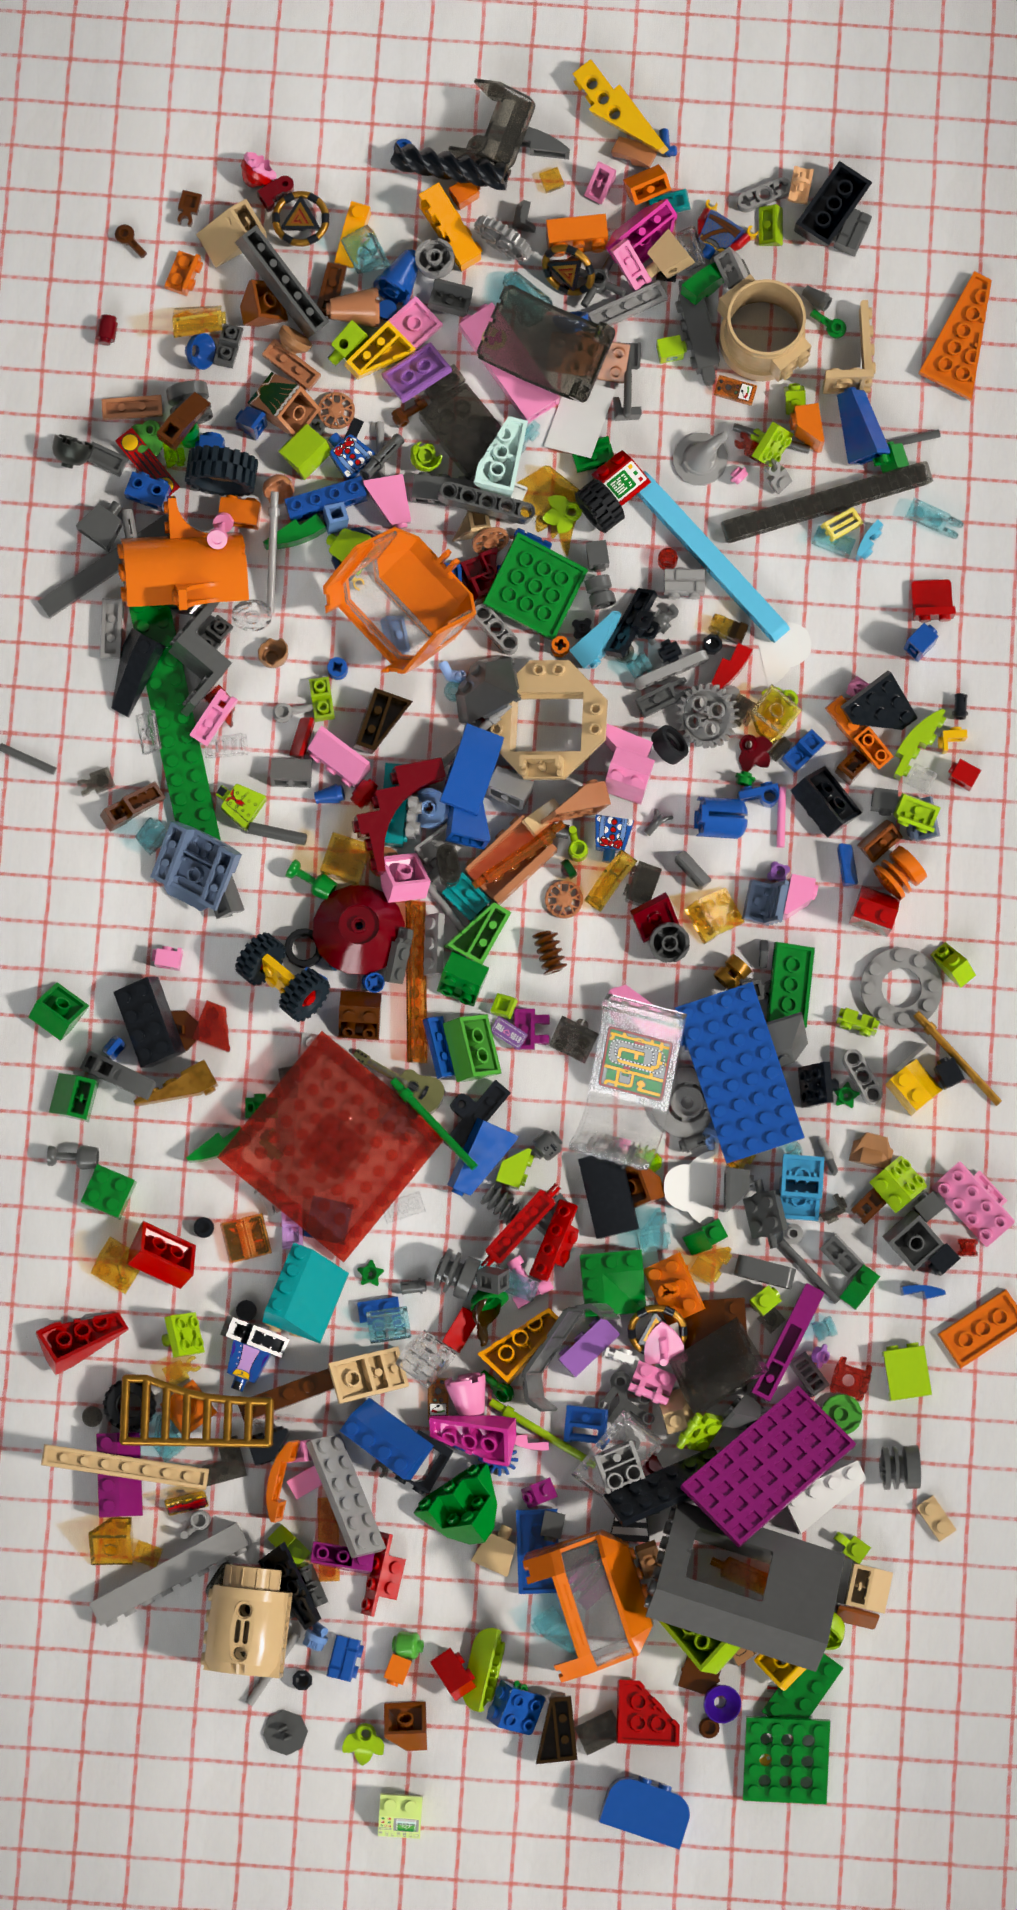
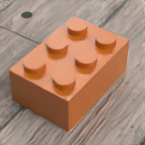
[546,214,608,257]

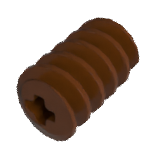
[532,931,567,975]

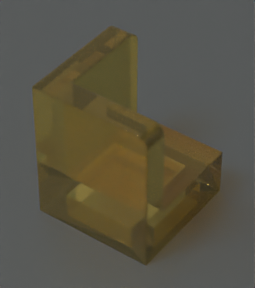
[131,1540,163,1568]

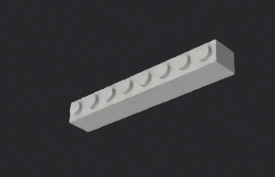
[89,1523,249,1627]

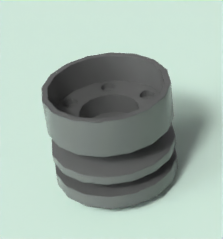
[166,380,213,425]
[433,1248,481,1301]
[879,1445,921,1490]

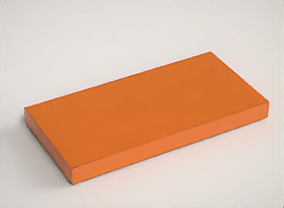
[937,1289,1017,1369]

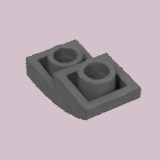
[214,323,243,369]
[201,615,234,650]

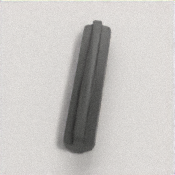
[248,822,307,845]

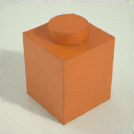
[449,182,481,210]
[384,1653,412,1687]

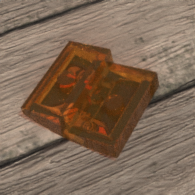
[220,1213,272,1264]

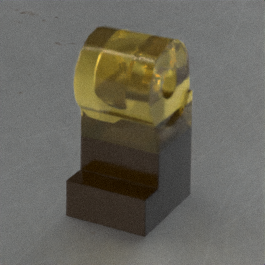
[708,614,749,644]

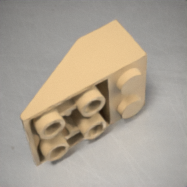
[196,199,267,268]

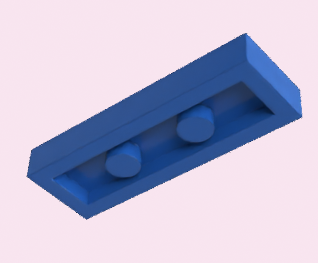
[423,1016,455,1079]

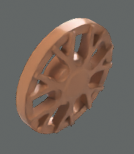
[318,392,355,429]
[472,527,509,554]
[545,881,583,919]

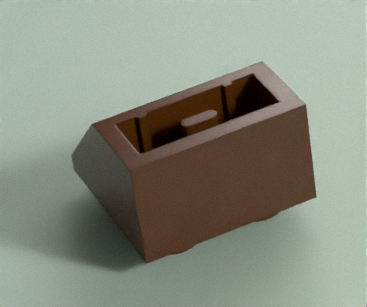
[338,990,382,1040]

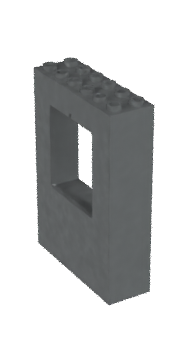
[644,1501,845,1672]

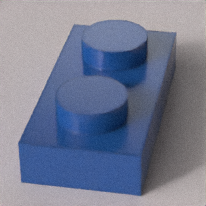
[357,1297,401,1323]

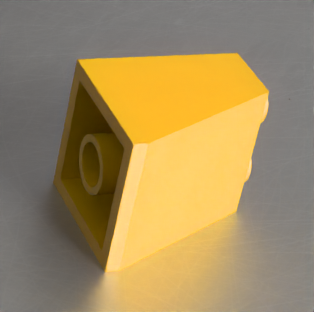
[885,1059,942,1116]

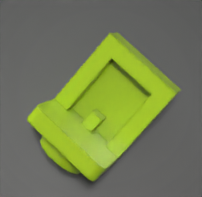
[784,383,806,415]
[749,1285,782,1317]

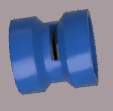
[362,972,385,993]

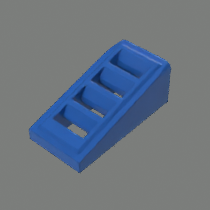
[102,1036,126,1060]

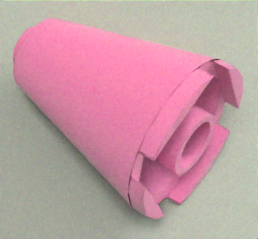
[445,1372,486,1416]

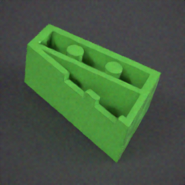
[444,902,512,964]

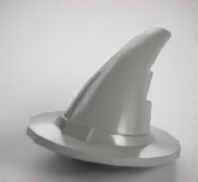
[673,432,728,486]

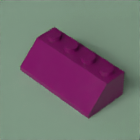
[96,1432,143,1518]

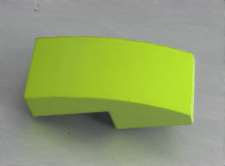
[309,676,335,722]

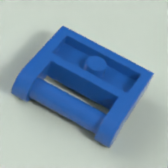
[564,1405,609,1447]

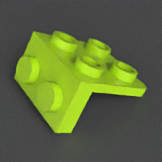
[869,1156,927,1213]

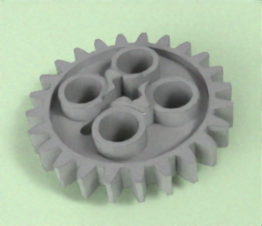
[474,215,533,262]
[676,683,740,749]

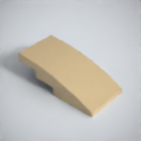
[328,1346,409,1404]

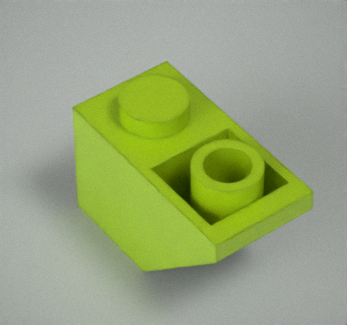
[930,942,976,988]
[496,1148,534,1190]

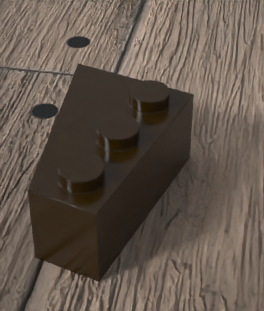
[353,688,413,754]
[536,1695,578,1764]

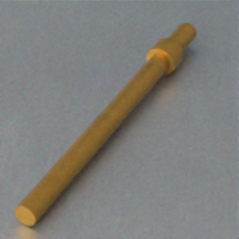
[913,1011,1002,1106]

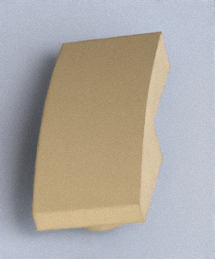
[522,798,559,837]

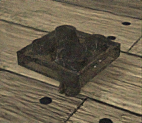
[549,1015,599,1064]

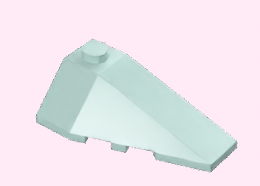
[474,416,528,498]

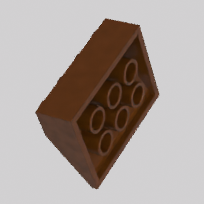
[684,1298,750,1385]

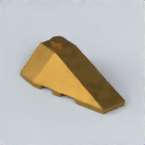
[133,1060,219,1107]

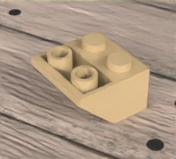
[844,1563,893,1614]

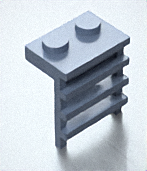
[742,879,790,926]

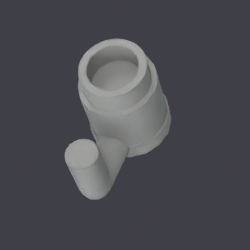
[180,1510,211,1539]

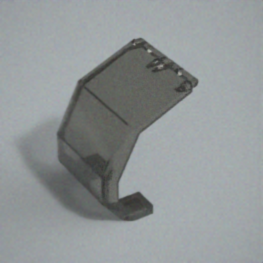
[476,285,615,403]

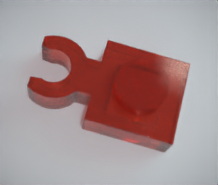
[734,432,762,464]

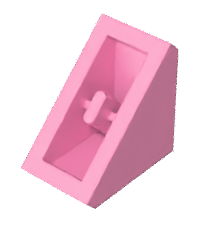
[584,162,616,205]

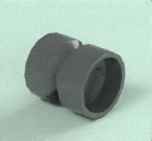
[584,574,616,610]

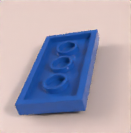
[516,1509,559,1594]

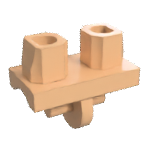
[788,166,814,205]

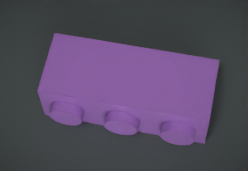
[558,1317,620,1378]

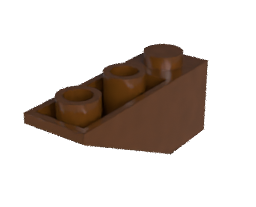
[156,392,211,451]

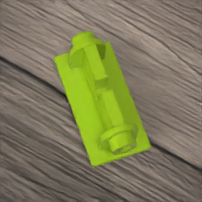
[836,1007,880,1037]

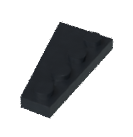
[258,1542,321,1630]

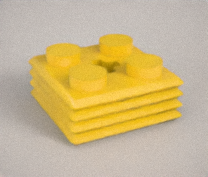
[754,1654,806,1691]

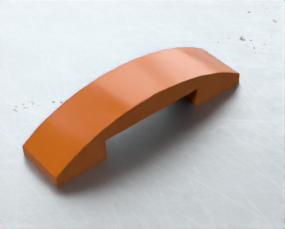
[266,1439,300,1523]

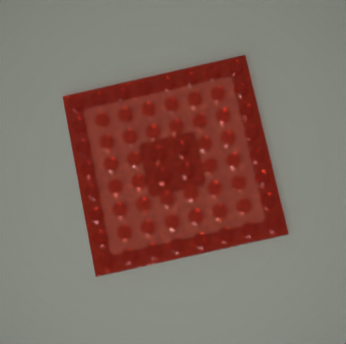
[217,1031,444,1263]

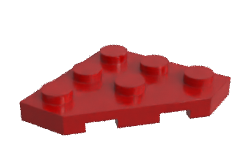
[616,1679,680,1747]

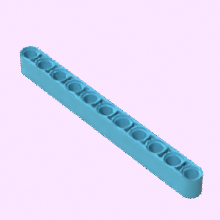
[636,471,790,643]

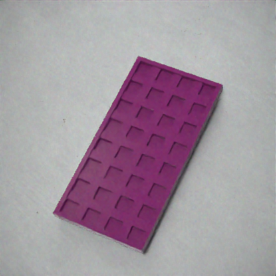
[680,1386,856,1548]

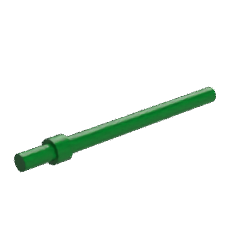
[390,1077,478,1171]

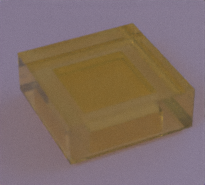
[539,167,565,193]

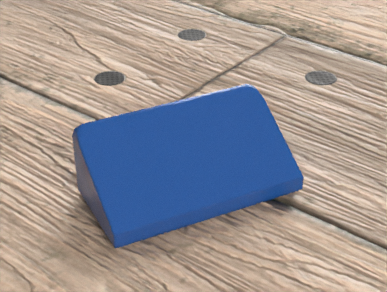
[837,843,858,887]

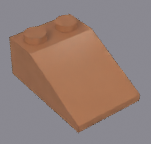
[541,779,611,825]

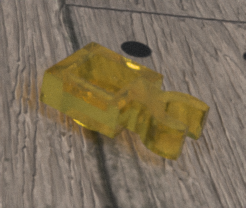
[162,1356,201,1385]

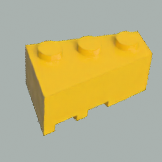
[344,321,416,380]

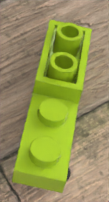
[893,709,946,781]

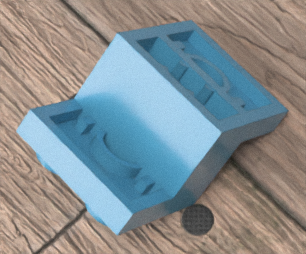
[779,1154,825,1222]

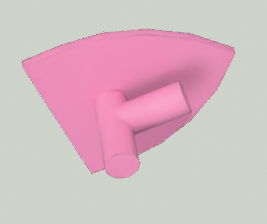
[644,1321,686,1366]

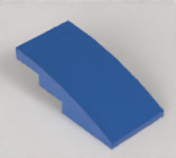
[439,723,504,816]

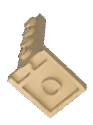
[822,300,876,394]

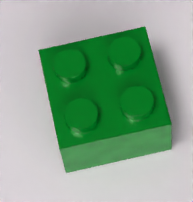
[81,1164,137,1220]

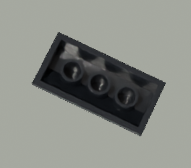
[794,161,872,246]

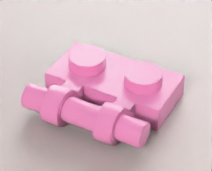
[628,1360,677,1405]

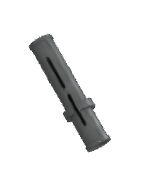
[359,433,405,480]

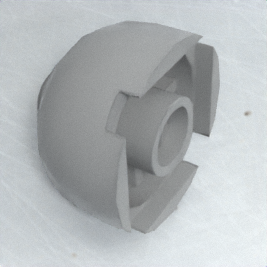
[415,238,455,279]

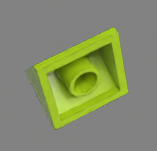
[278,424,331,480]

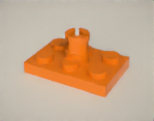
[643,1252,706,1325]

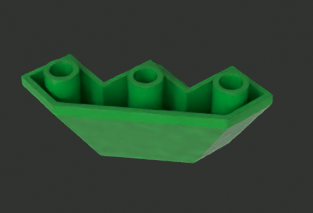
[414,1463,497,1545]

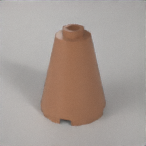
[326,287,380,328]

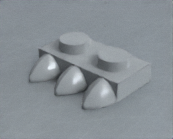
[405,796,422,839]

